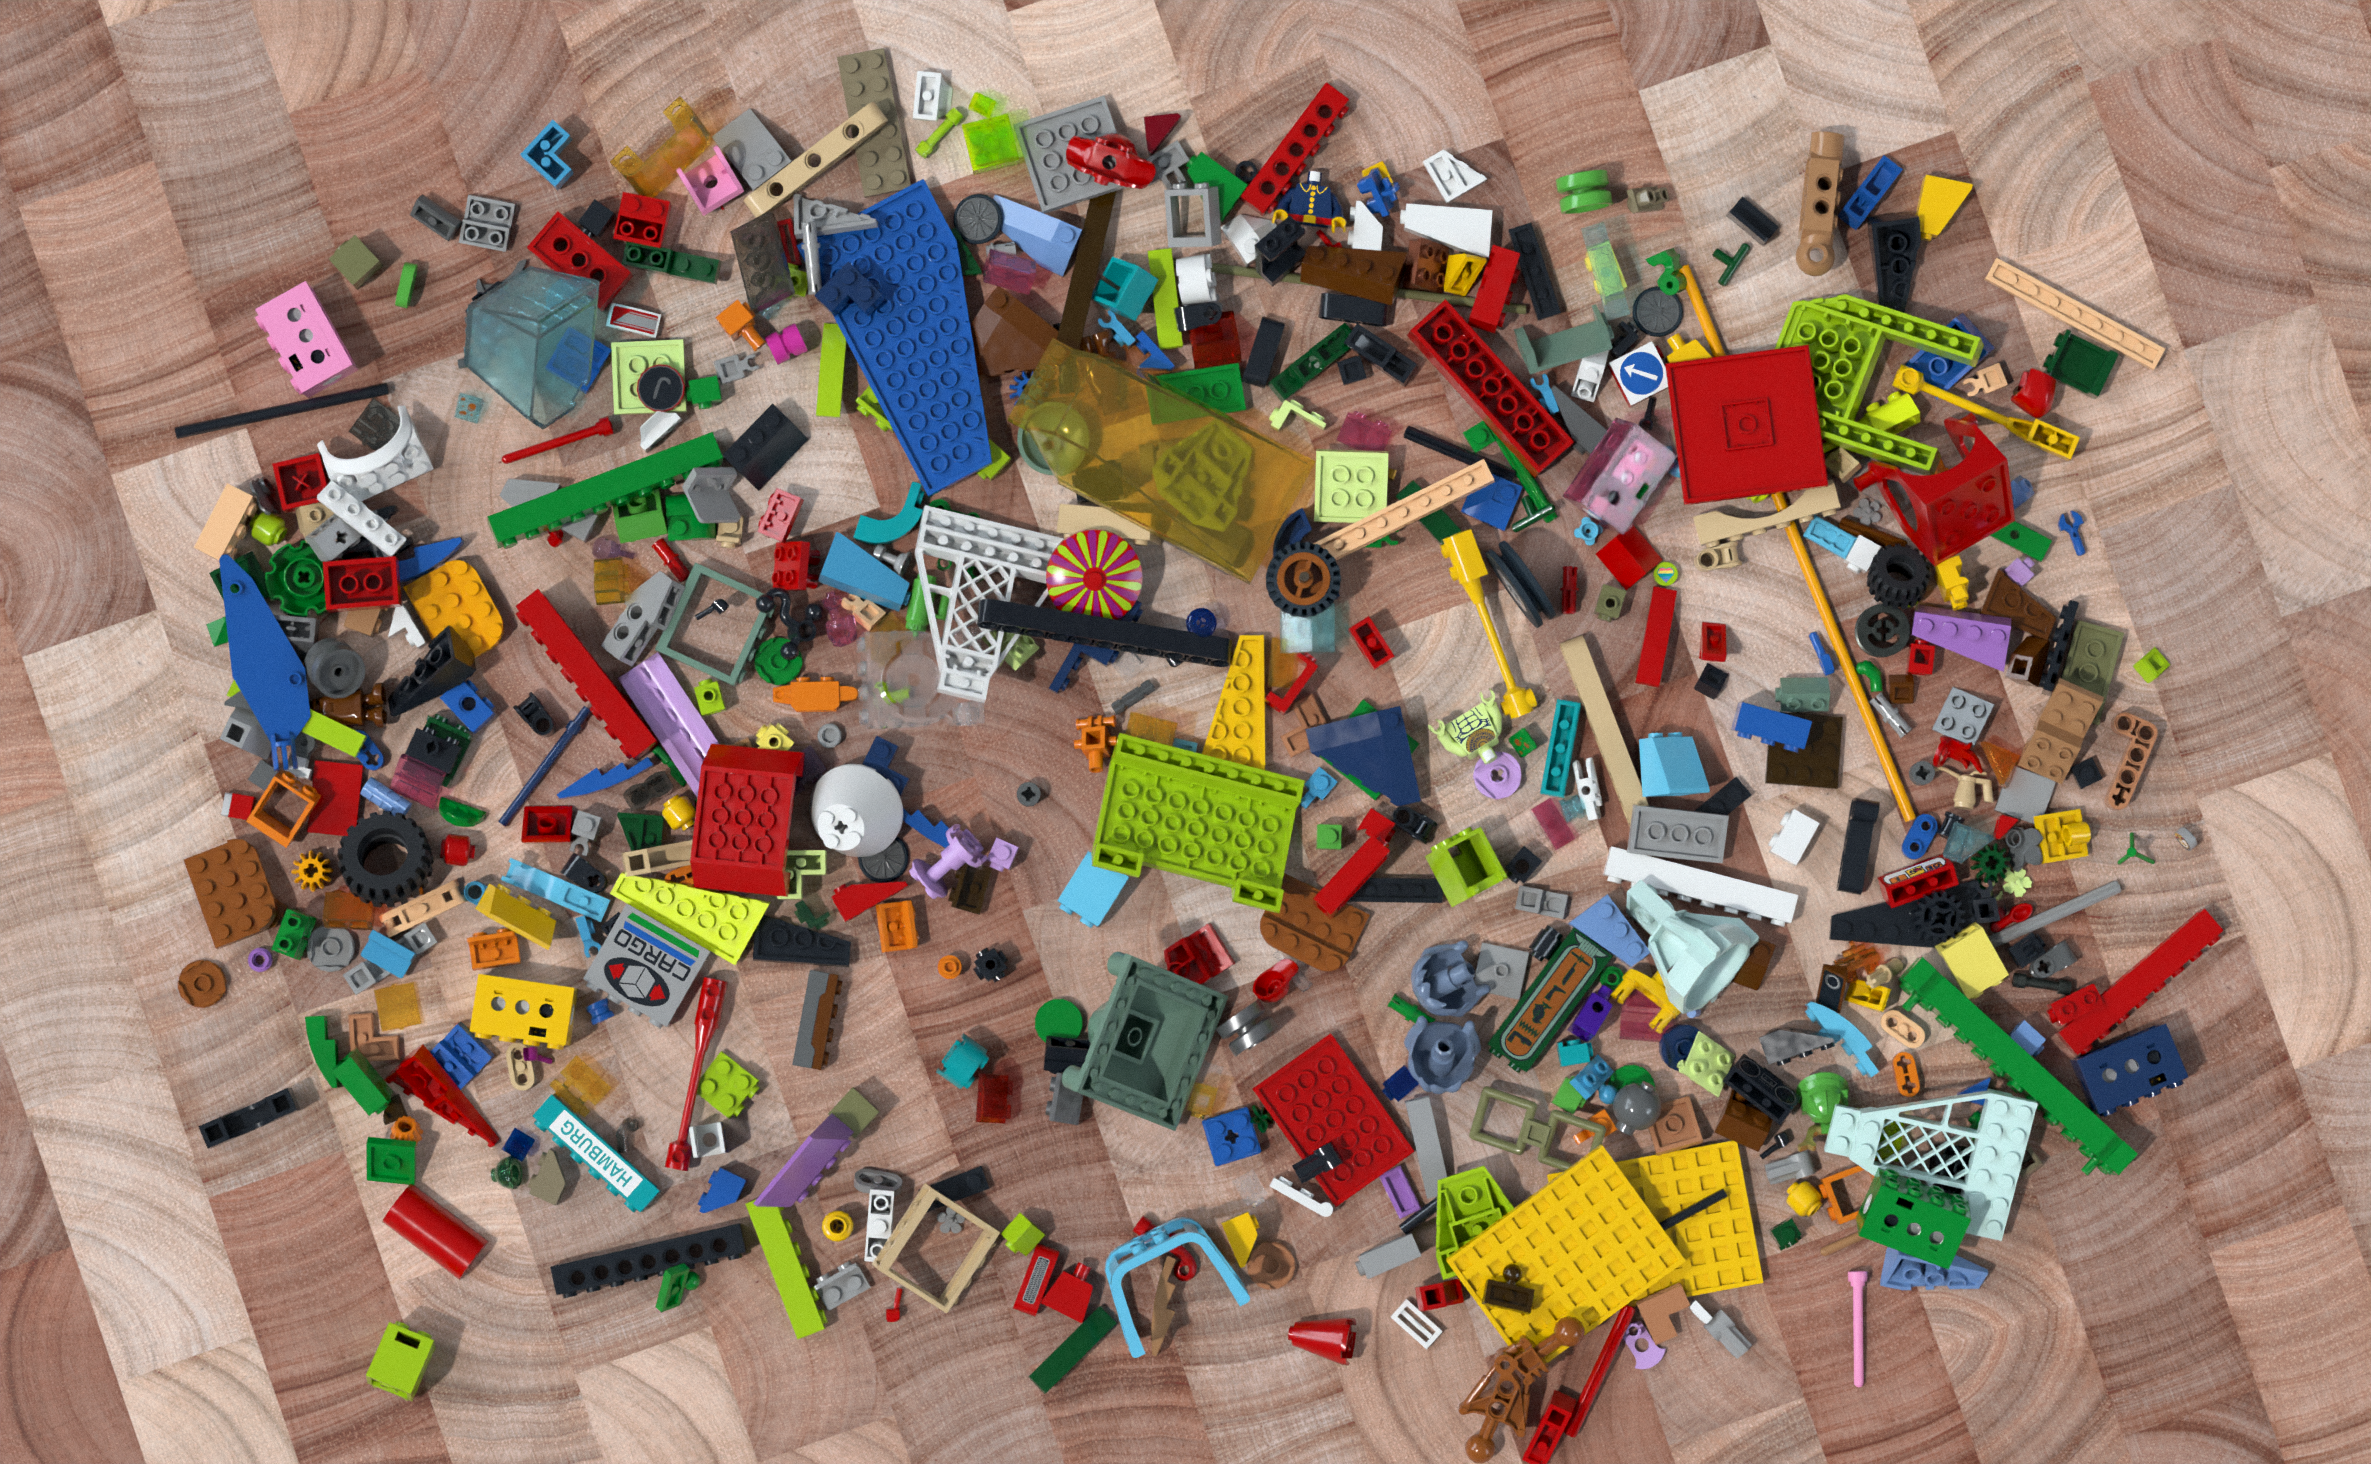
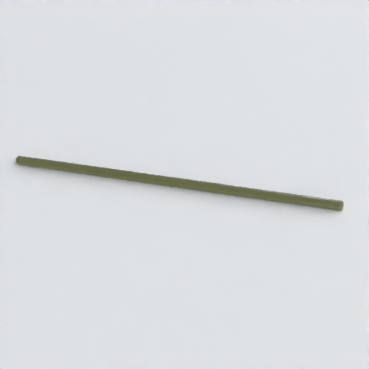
[1173,257,1526,314]

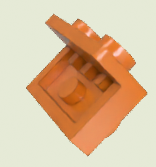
[876,900,919,953]
[467,928,521,971]

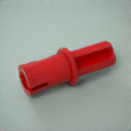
[651,538,690,582]
[1560,566,1579,615]

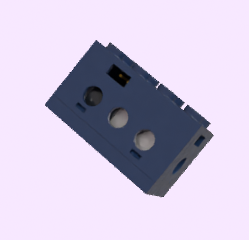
[2070,1023,2188,1117]

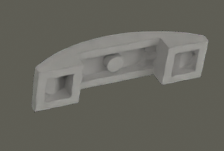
[343,922,438,995]

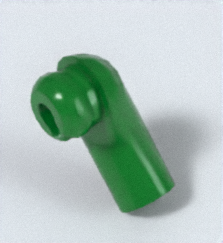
[1856,660,1883,692]

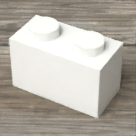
[1768,809,1820,866]

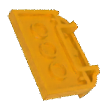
[403,560,505,658]

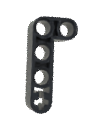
[1837,798,1880,895]

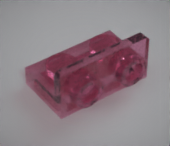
[1336,411,1392,451]

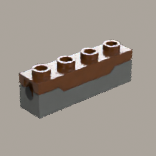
[792,970,843,1070]

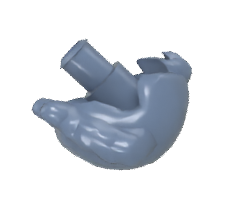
[1411,940,1490,1017]
[1404,1016,1481,1094]

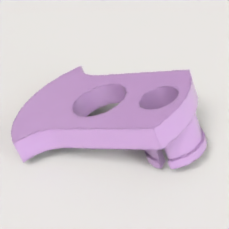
[1623,1321,1665,1369]

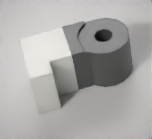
[285,733,317,780]

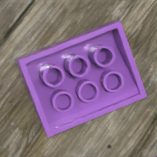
[753,1113,854,1207]

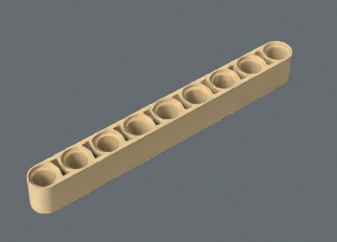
[1559,635,1649,827]

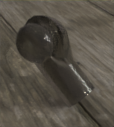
[616,1117,639,1153]

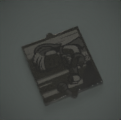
[348,398,400,451]

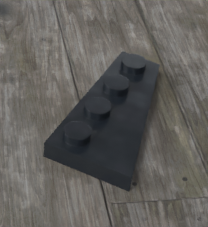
[2039,600,2079,696]
[753,915,851,967]

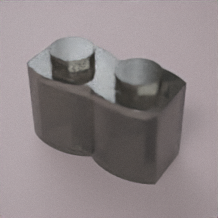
[623,771,675,811]

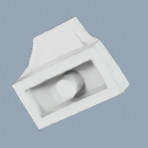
[913,71,953,122]
[640,411,682,453]

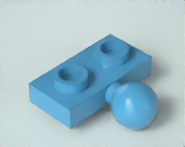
[1569,1054,1618,1104]

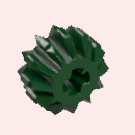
[1970,843,2011,883]

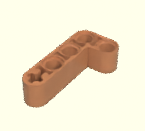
[2104,712,2158,811]

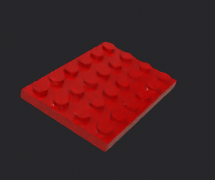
[1252,1033,1415,1207]

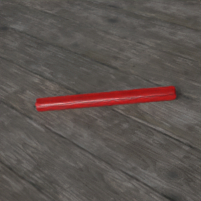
[1564,1304,1635,1438]

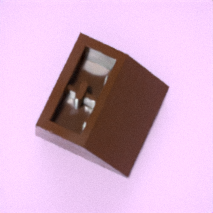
[1714,1089,1773,1152]

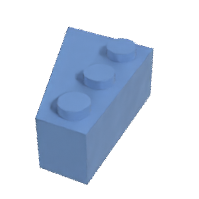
[1568,894,1650,967]

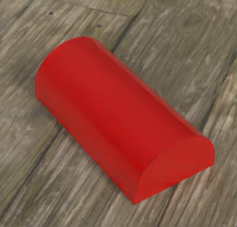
[382,1184,489,1280]

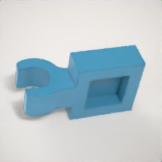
[1098,310,1136,349]
[1530,374,1559,416]
[1300,767,1337,809]
[575,915,602,958]

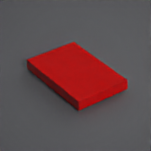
[307,760,364,836]

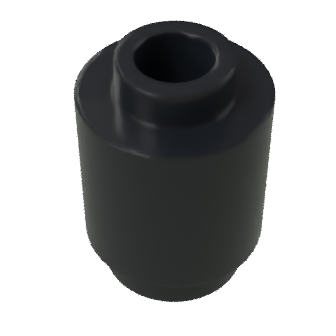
[1529,925,1563,962]

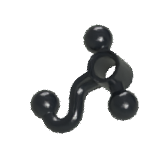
[755,587,824,661]

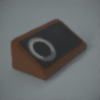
[1816,964,1847,1014]

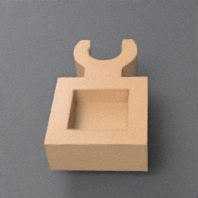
[1962,363,2008,397]
[841,594,886,631]

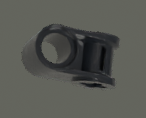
[1173,302,1222,332]
[513,692,556,738]
[1391,806,1439,845]
[560,852,607,893]

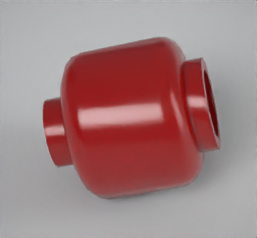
[440,834,475,867]

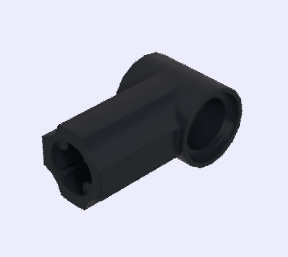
[1292,1141,1344,1183]

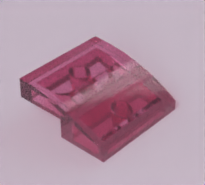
[390,753,446,810]
[1619,989,1669,1042]

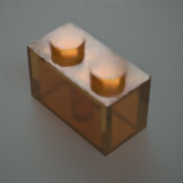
[323,890,376,930]

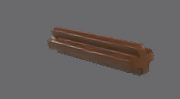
[1838,517,1908,547]

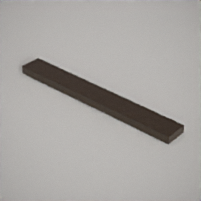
[1055,191,1117,354]

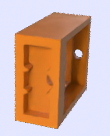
[246,769,321,848]
[1818,1159,1877,1225]

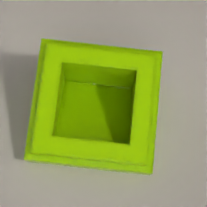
[2133,647,2170,683]

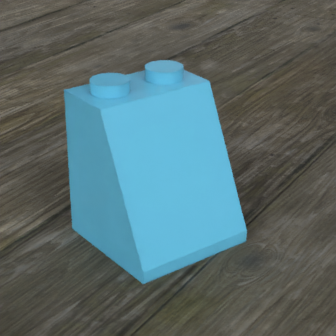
[1639,732,1710,797]
[1057,851,1129,928]

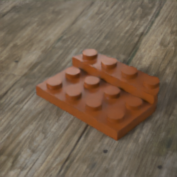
[184,839,278,950]
[1260,873,1370,972]

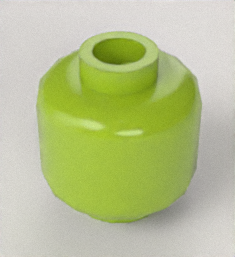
[250,512,287,546]

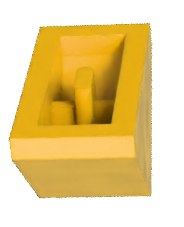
[1444,253,1487,296]
[1845,978,1891,1013]

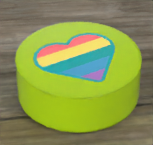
[1653,562,1678,586]

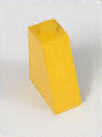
[1916,175,1973,241]

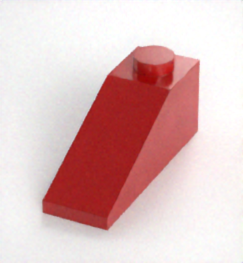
[831,881,909,922]
[1522,1390,1576,1464]

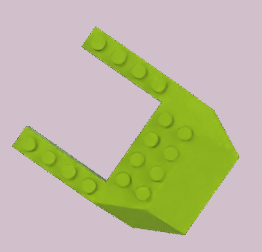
[1775,294,1984,475]

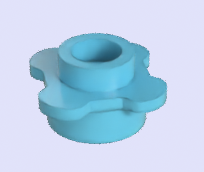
[1574,517,1602,546]

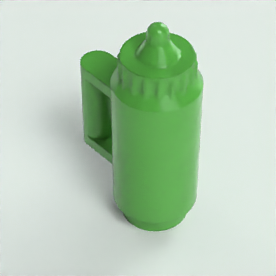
[905,573,949,640]

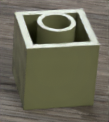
[329,235,384,290]
[828,1087,880,1139]

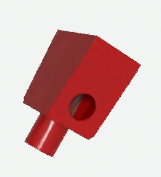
[1041,1262,1094,1323]

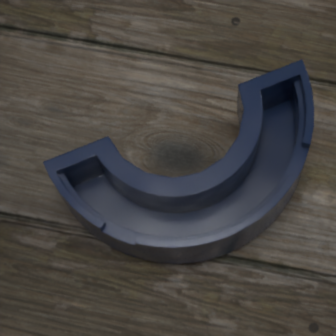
[1273,508,1340,600]

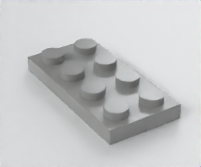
[1627,804,1729,863]

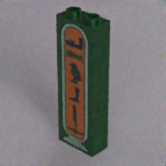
[1487,928,1613,1073]

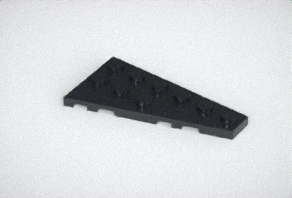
[1829,880,1978,948]

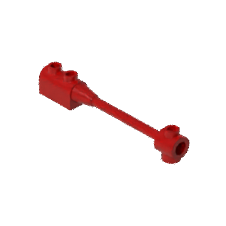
[664,977,728,1171]

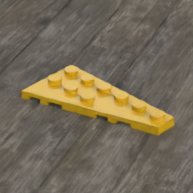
[1202,635,1265,770]

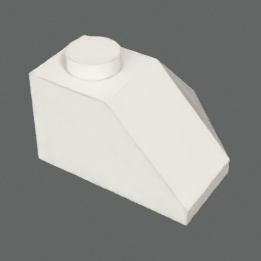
[1221,214,1277,267]

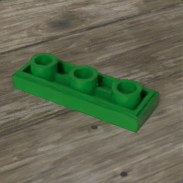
[1989,521,2052,562]

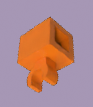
[1572,1109,1617,1145]

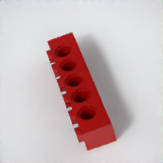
[1240,82,1350,216]

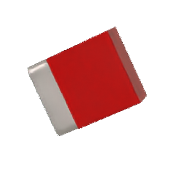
[221,792,255,820]

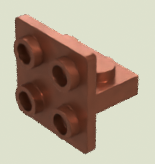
[1403,238,1449,293]

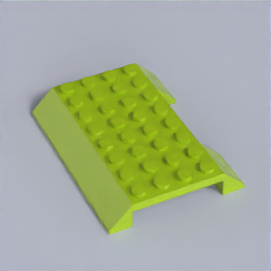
[1091,733,1305,913]

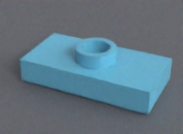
[1803,515,1857,559]

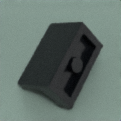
[1726,196,1779,246]

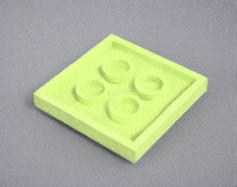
[611,339,687,415]
[1314,449,1389,523]

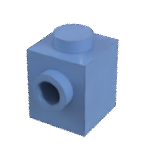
[2008,1020,2046,1057]

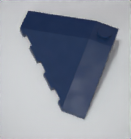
[1305,706,1421,807]

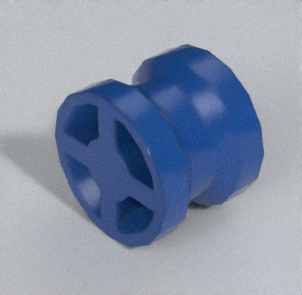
[585,998,615,1025]

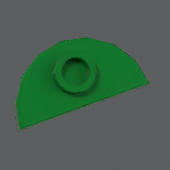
[438,797,486,827]

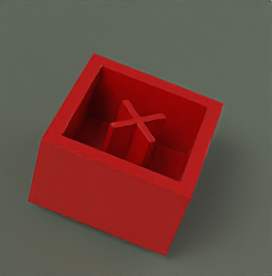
[272,453,329,513]

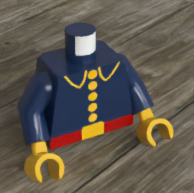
[1272,171,1346,233]

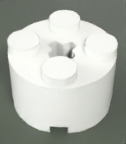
[1176,254,1217,306]

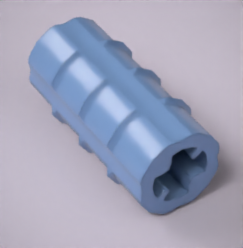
[360,777,412,816]

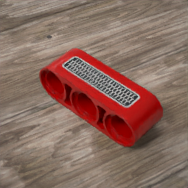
[1013,1243,1060,1317]

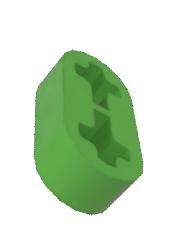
[395,262,418,309]

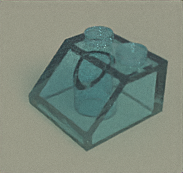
[1280,604,1335,654]

